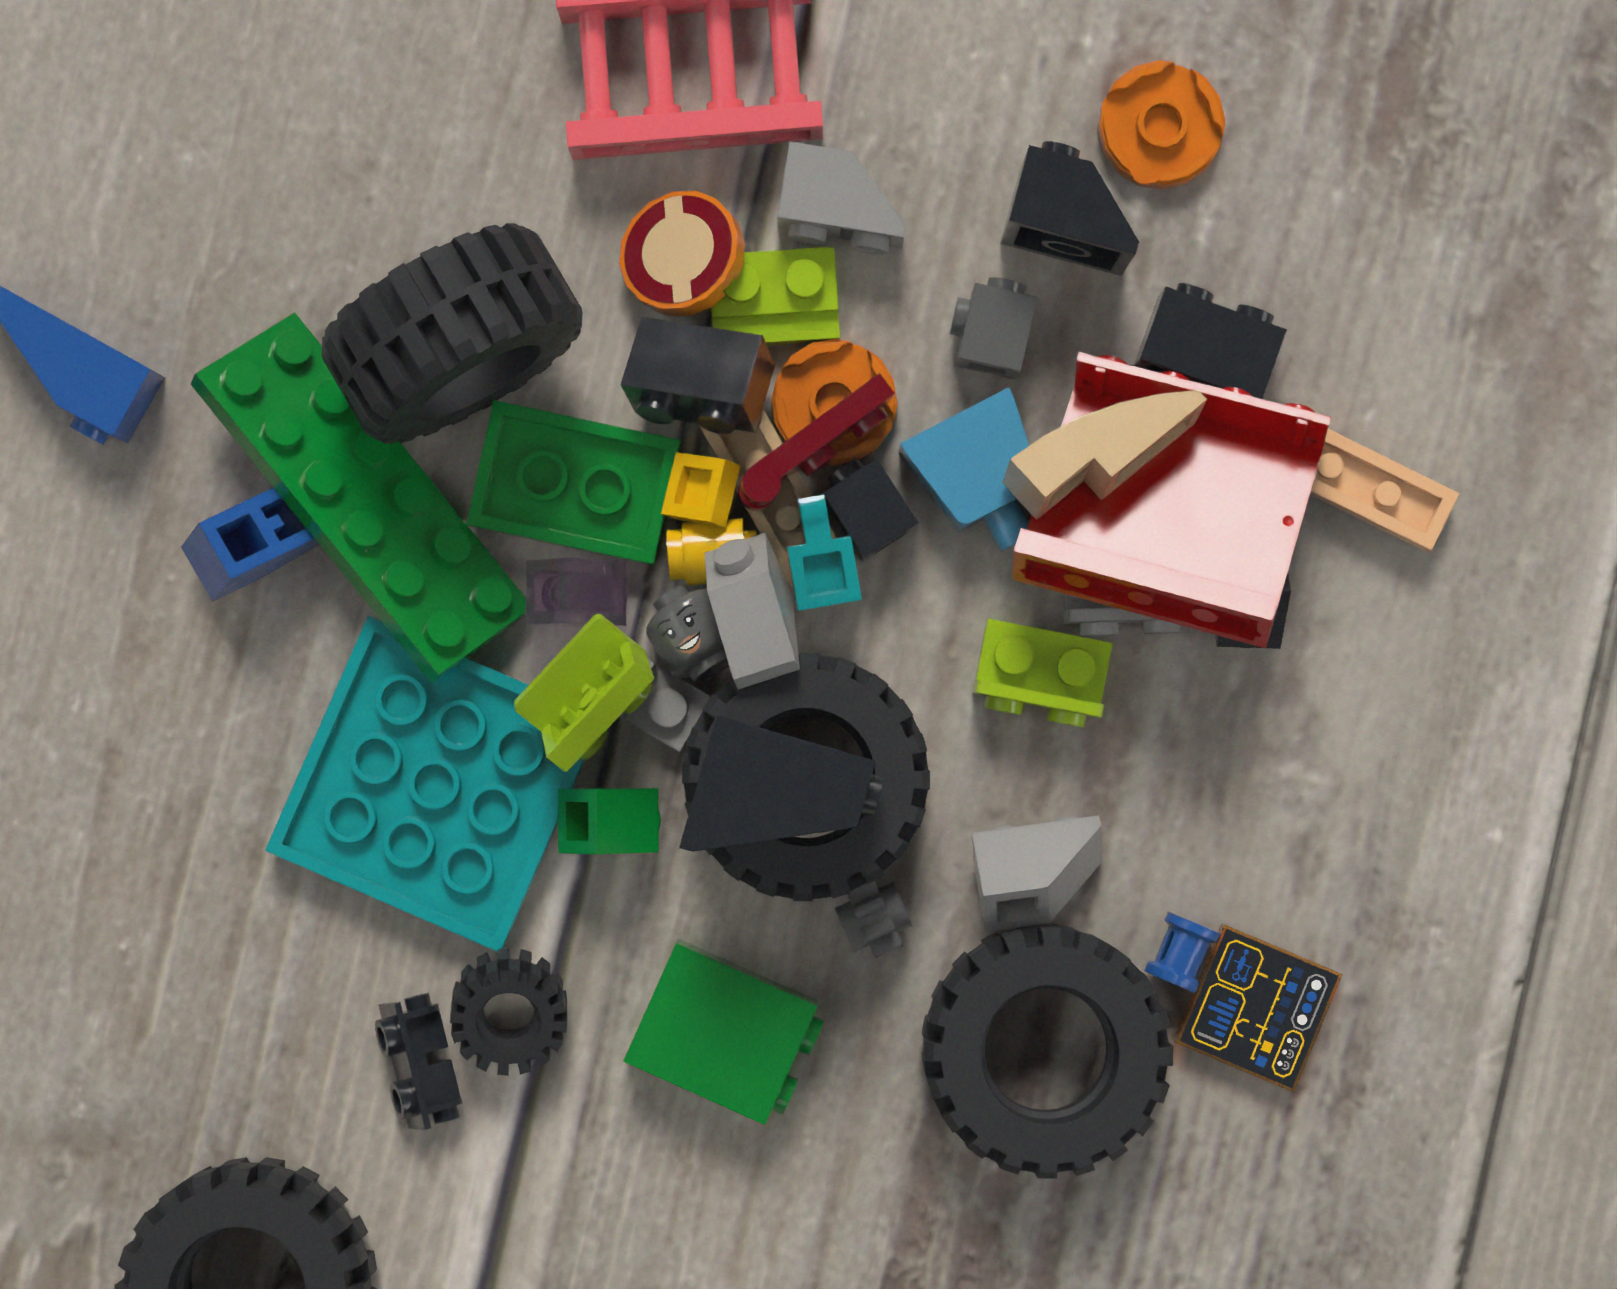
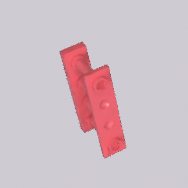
[556,0,823,160]

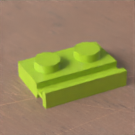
[711,247,840,346]

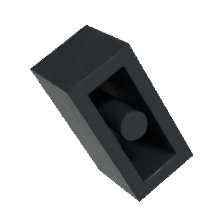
[1133,283,1287,399]
[620,317,775,434]

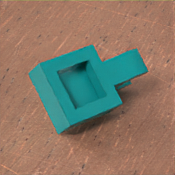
[786,495,862,611]

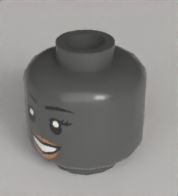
[646,584,729,684]

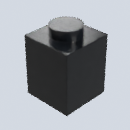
[823,458,919,562]

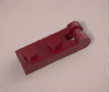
[738,373,895,511]

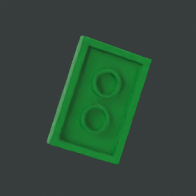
[466,400,681,566]

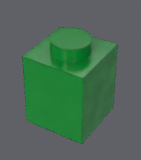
[558,788,661,855]

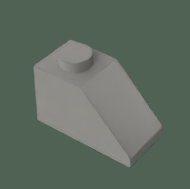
[705,533,800,689]

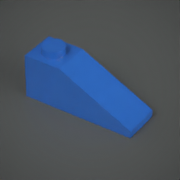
[0,286,165,445]
[181,487,320,602]

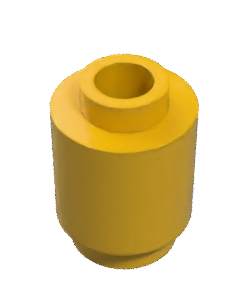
[667,518,757,586]

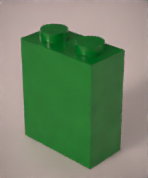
[623,939,824,1125]

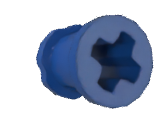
[1144,912,1221,992]

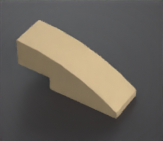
[1002,390,1207,520]

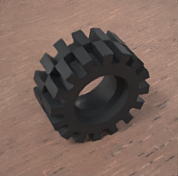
[450,948,567,1076]

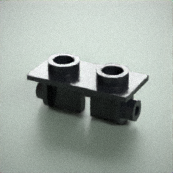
[375,992,463,1130]

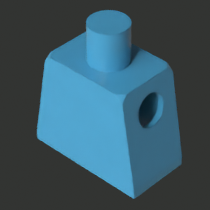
[899,387,1029,552]

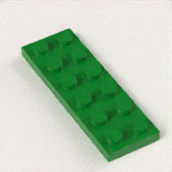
[190,312,533,683]

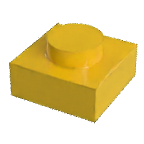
[661,452,741,528]

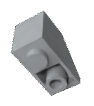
[777,141,906,255]
[972,815,1102,932]

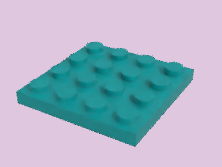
[265,616,585,952]

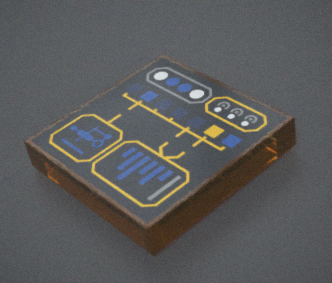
[1173,923,1343,1093]

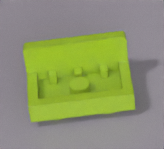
[514,614,654,772]

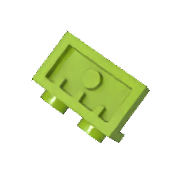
[972,618,1113,728]

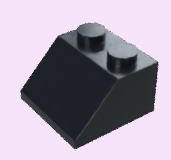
[1000,141,1139,276]

